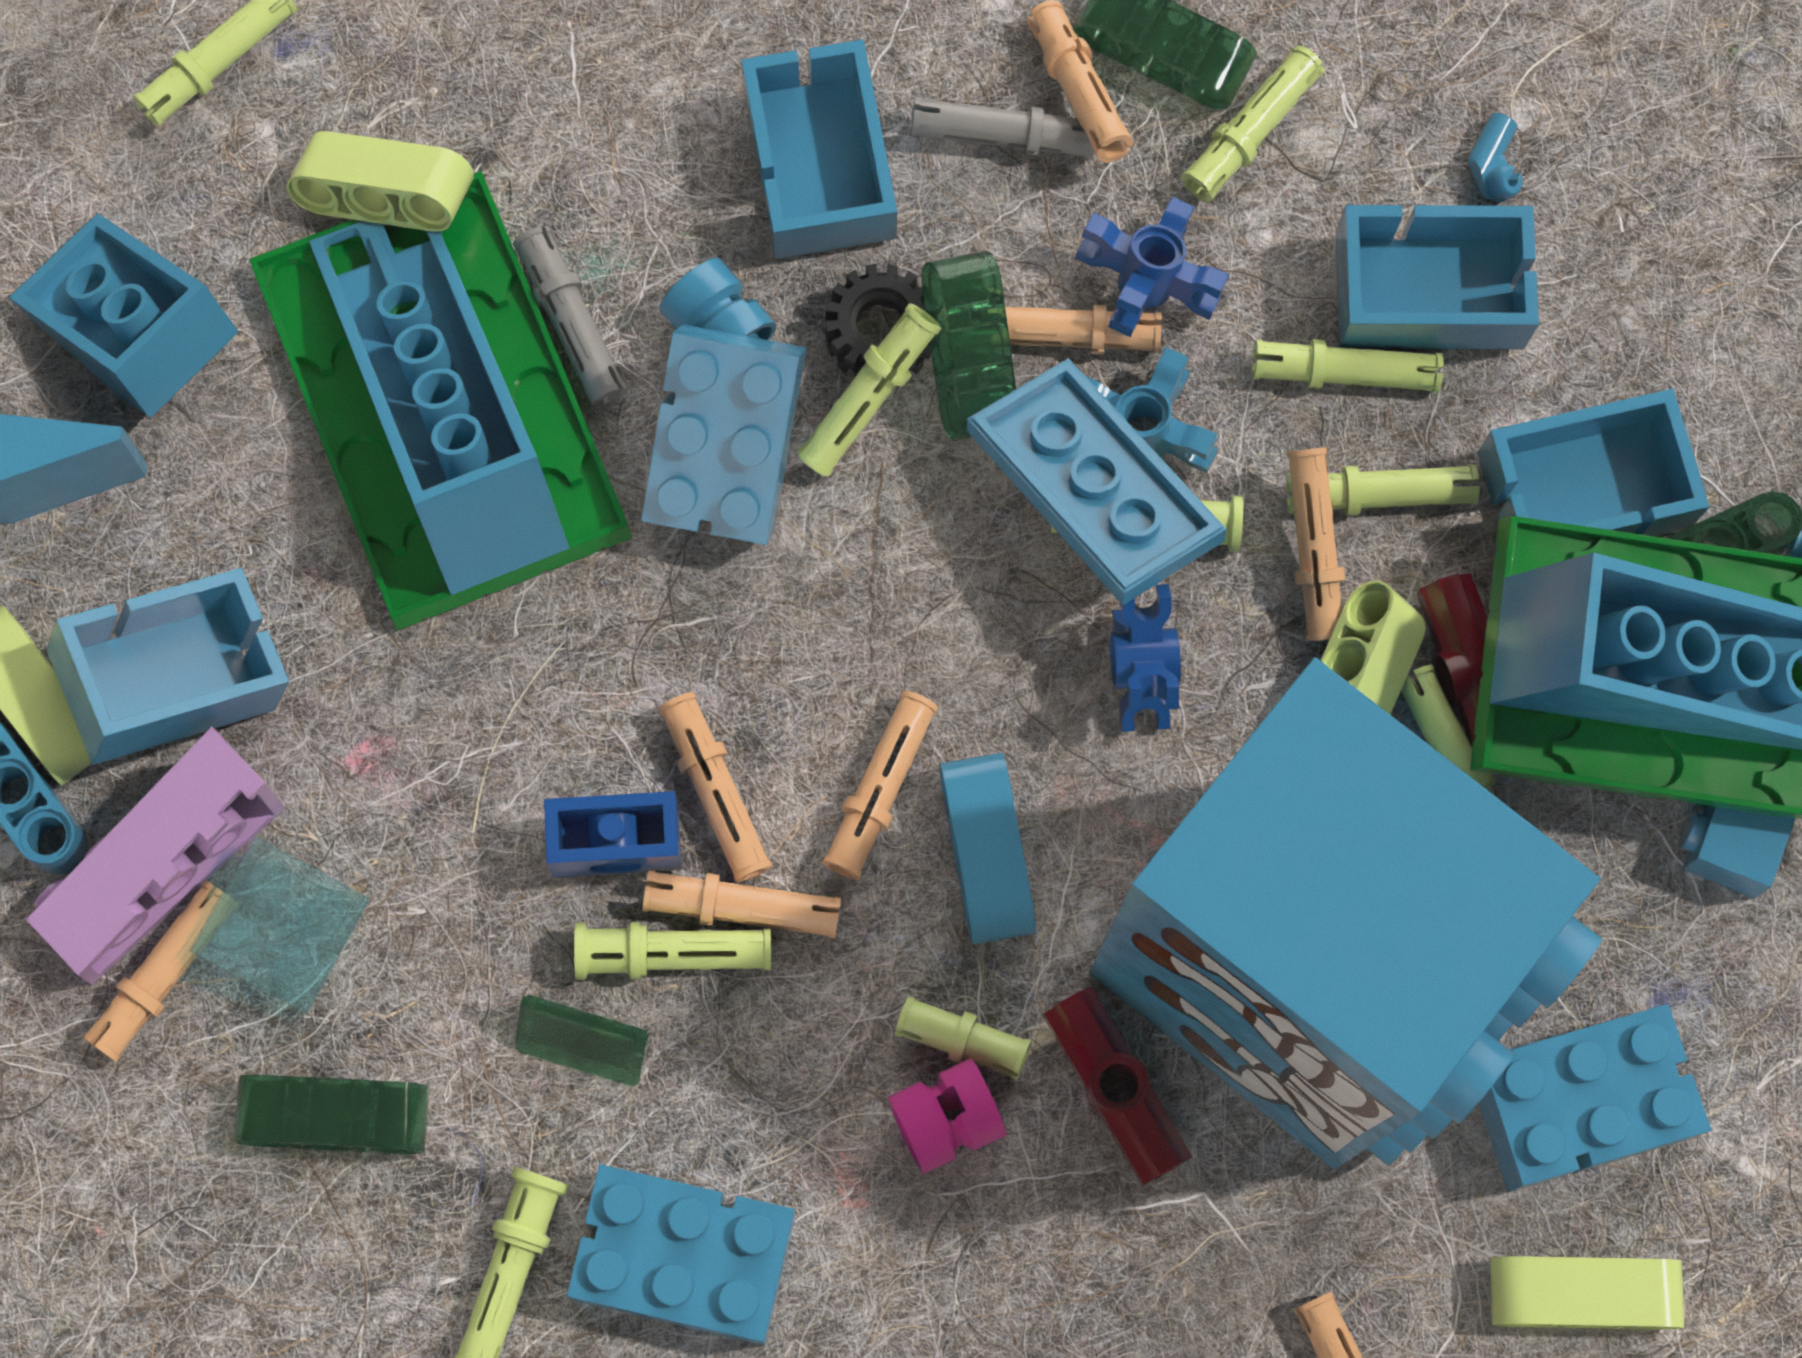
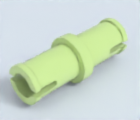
[895,996,1032,1080]

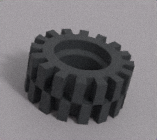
[825,264,937,378]

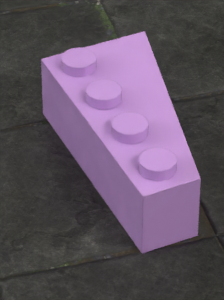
[26,726,285,985]

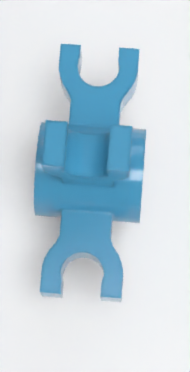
[1086,347,1218,474]

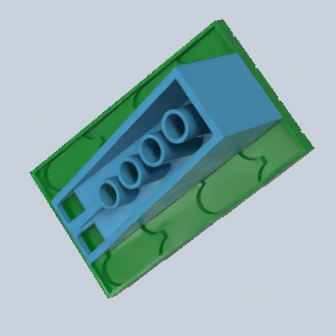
[249,171,633,631]
[1470,515,1802,819]

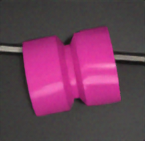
[887,1058,1007,1175]

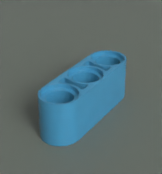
[0,721,88,875]
[939,752,1036,945]

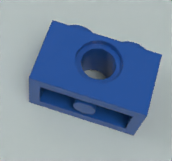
[544,791,682,877]

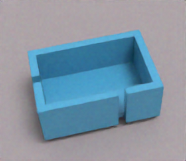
[741,39,898,259]
[1335,205,1539,349]
[641,324,807,545]
[1477,388,1710,536]
[46,567,289,765]
[1479,1004,1712,1193]
[567,1164,796,1346]

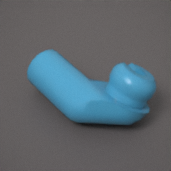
[1468,113,1523,202]

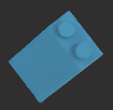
[9,213,239,418]
[0,414,148,524]

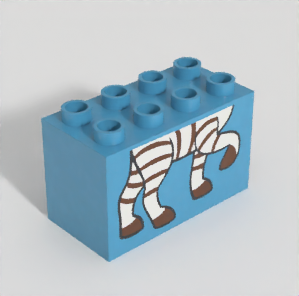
[1089,657,1602,1170]

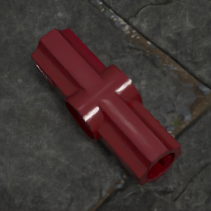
[1417,573,1487,747]
[1042,986,1192,1187]

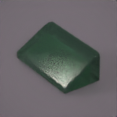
[515,994,652,1086]

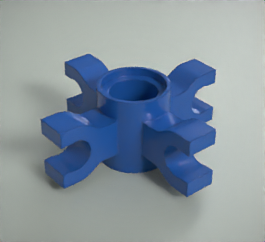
[1074,196,1230,337]
[1110,584,1181,732]

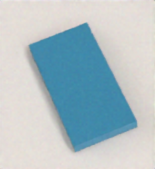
[967,358,1227,605]

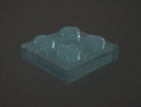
[189,836,370,1014]

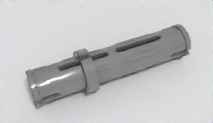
[910,96,1094,159]
[513,226,628,408]

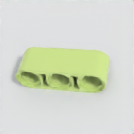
[286,131,474,231]
[1321,580,1426,715]
[0,604,92,786]
[1490,1256,1684,1330]

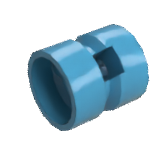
[660,257,777,341]

